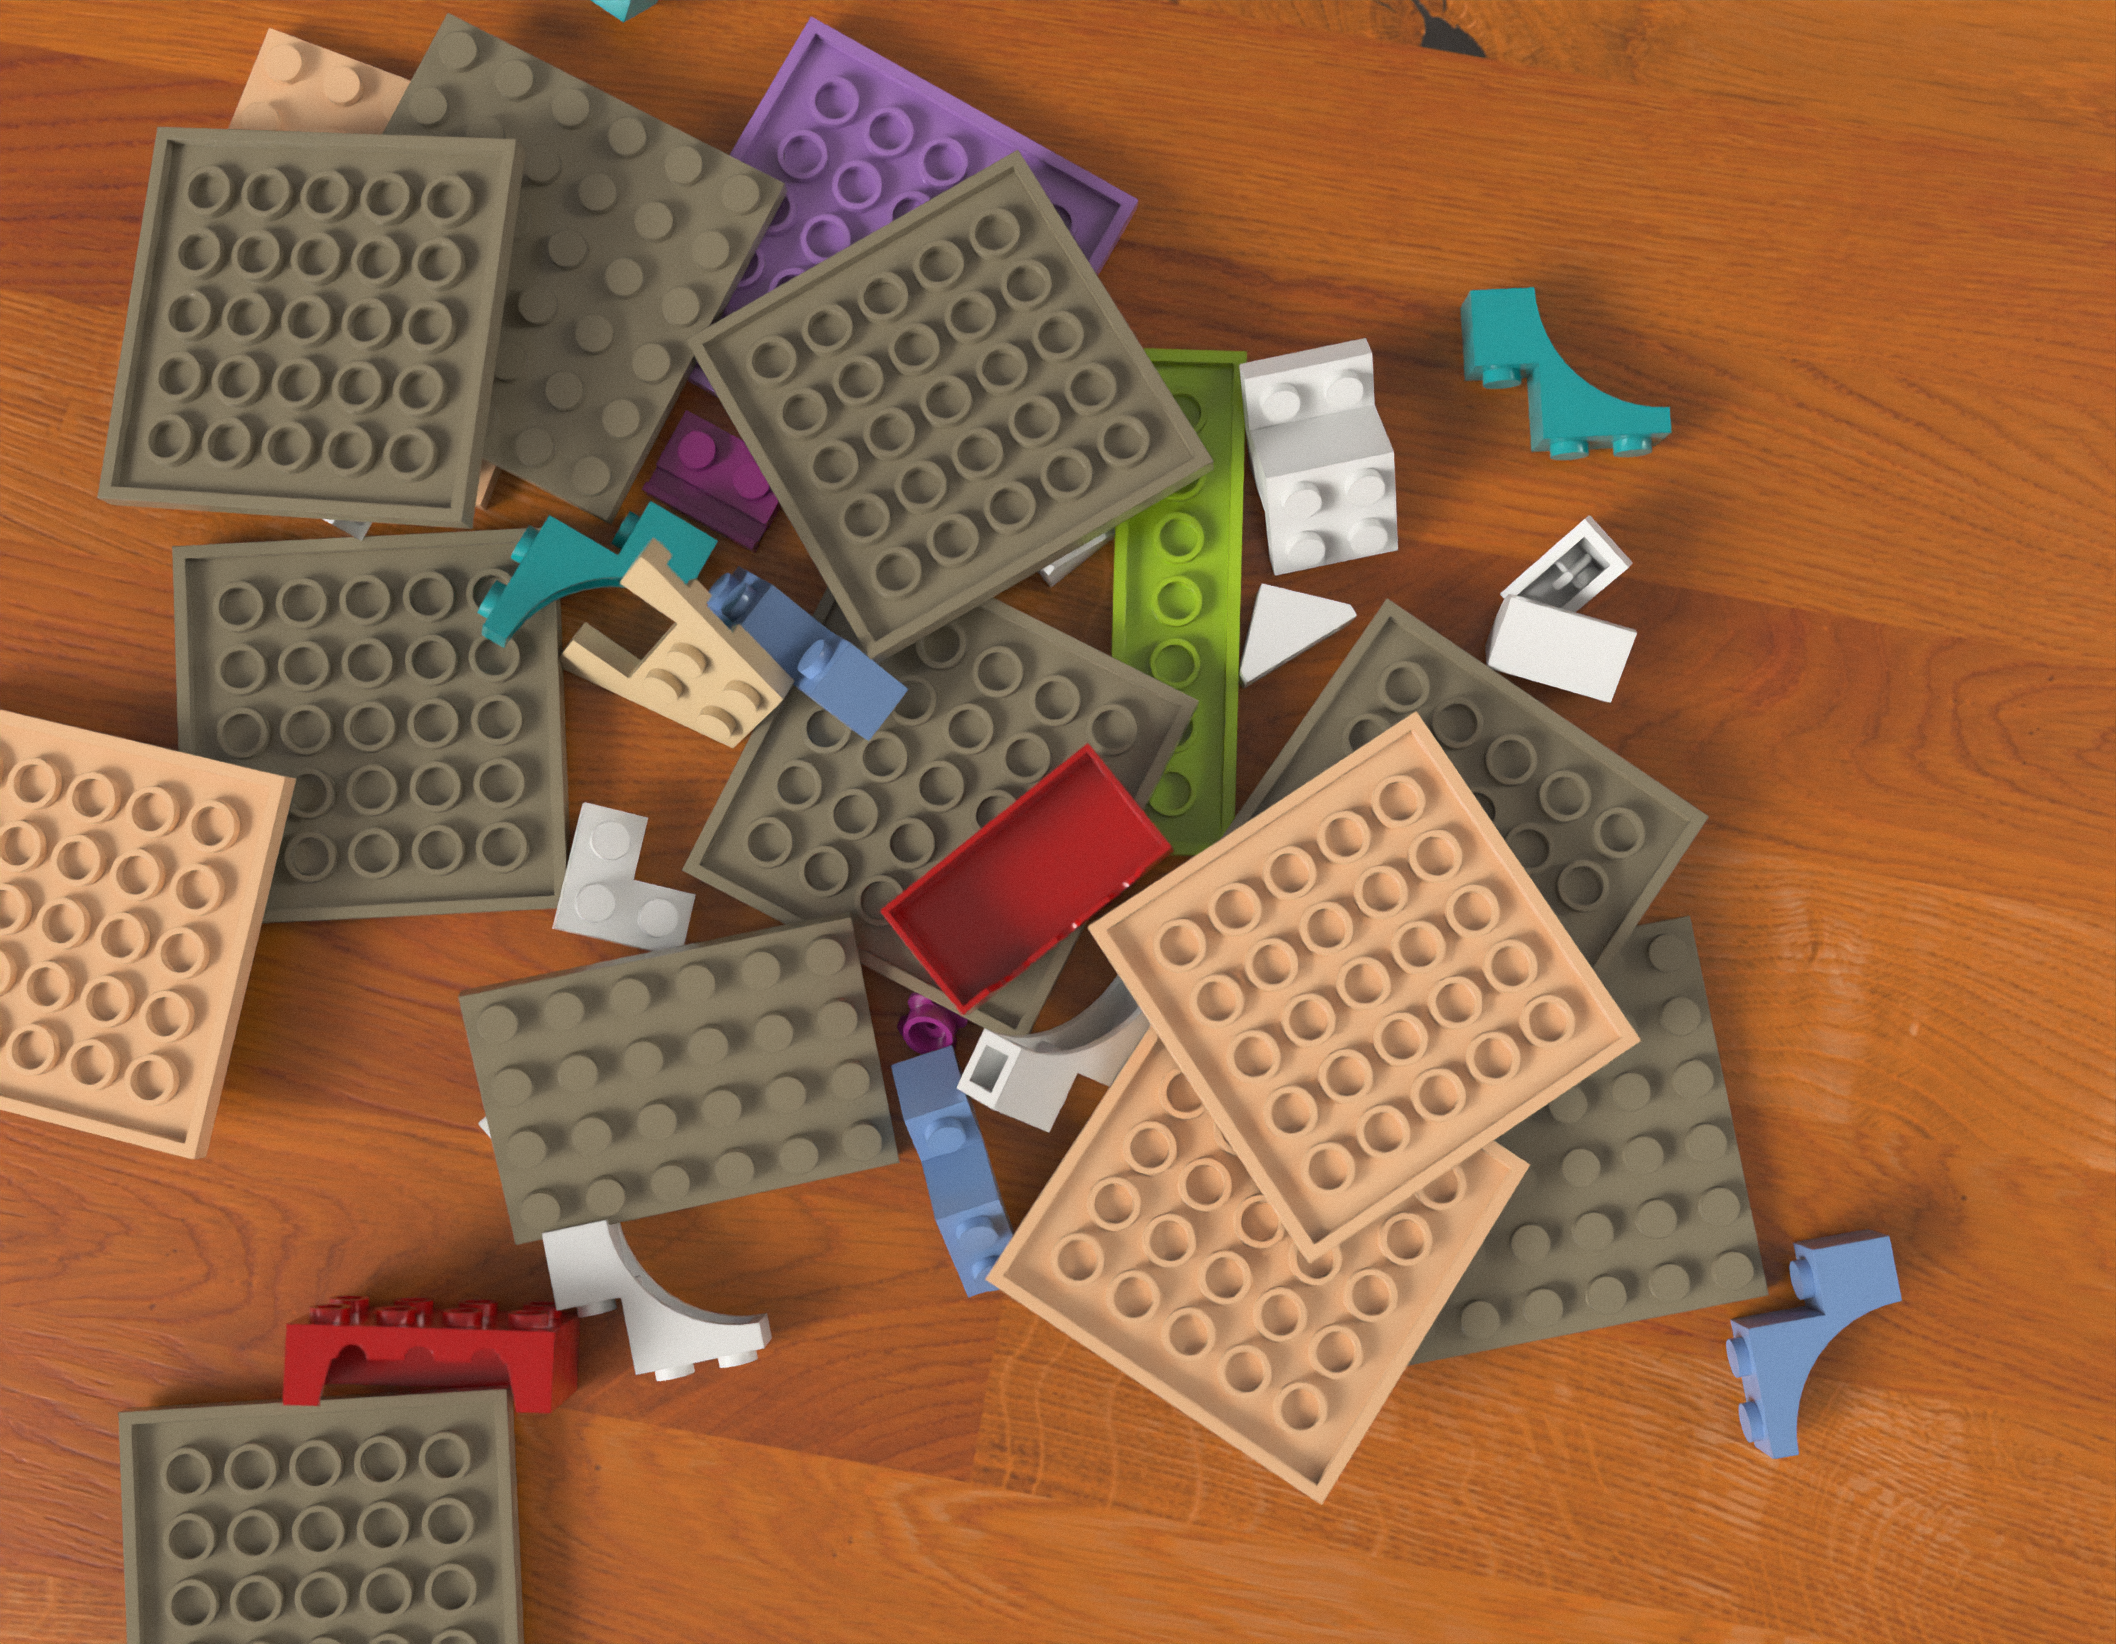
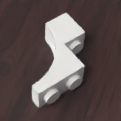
[957,974,1150,1132]
[542,1219,772,1381]

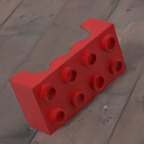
[880,743,1174,1016]
[282,1295,580,1413]

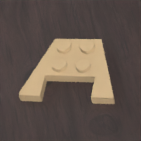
[560,538,794,748]

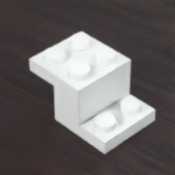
[1239,338,1398,576]

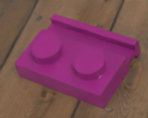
[642,410,781,553]

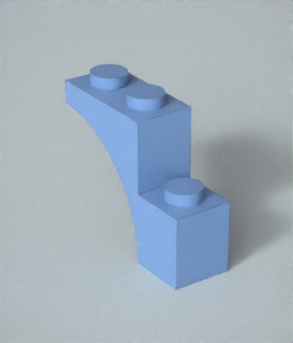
[707,566,908,741]
[891,1045,1015,1298]
[1726,1229,1902,1459]

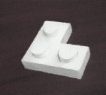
[552,802,696,952]

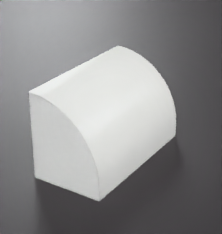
[1485,594,1637,703]

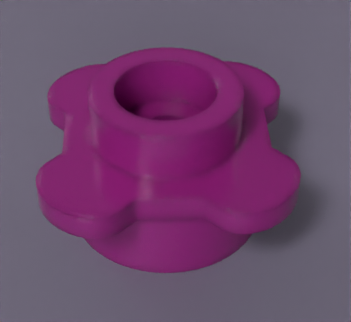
[897,992,968,1054]

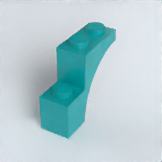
[1460,287,1672,460]
[477,501,718,648]

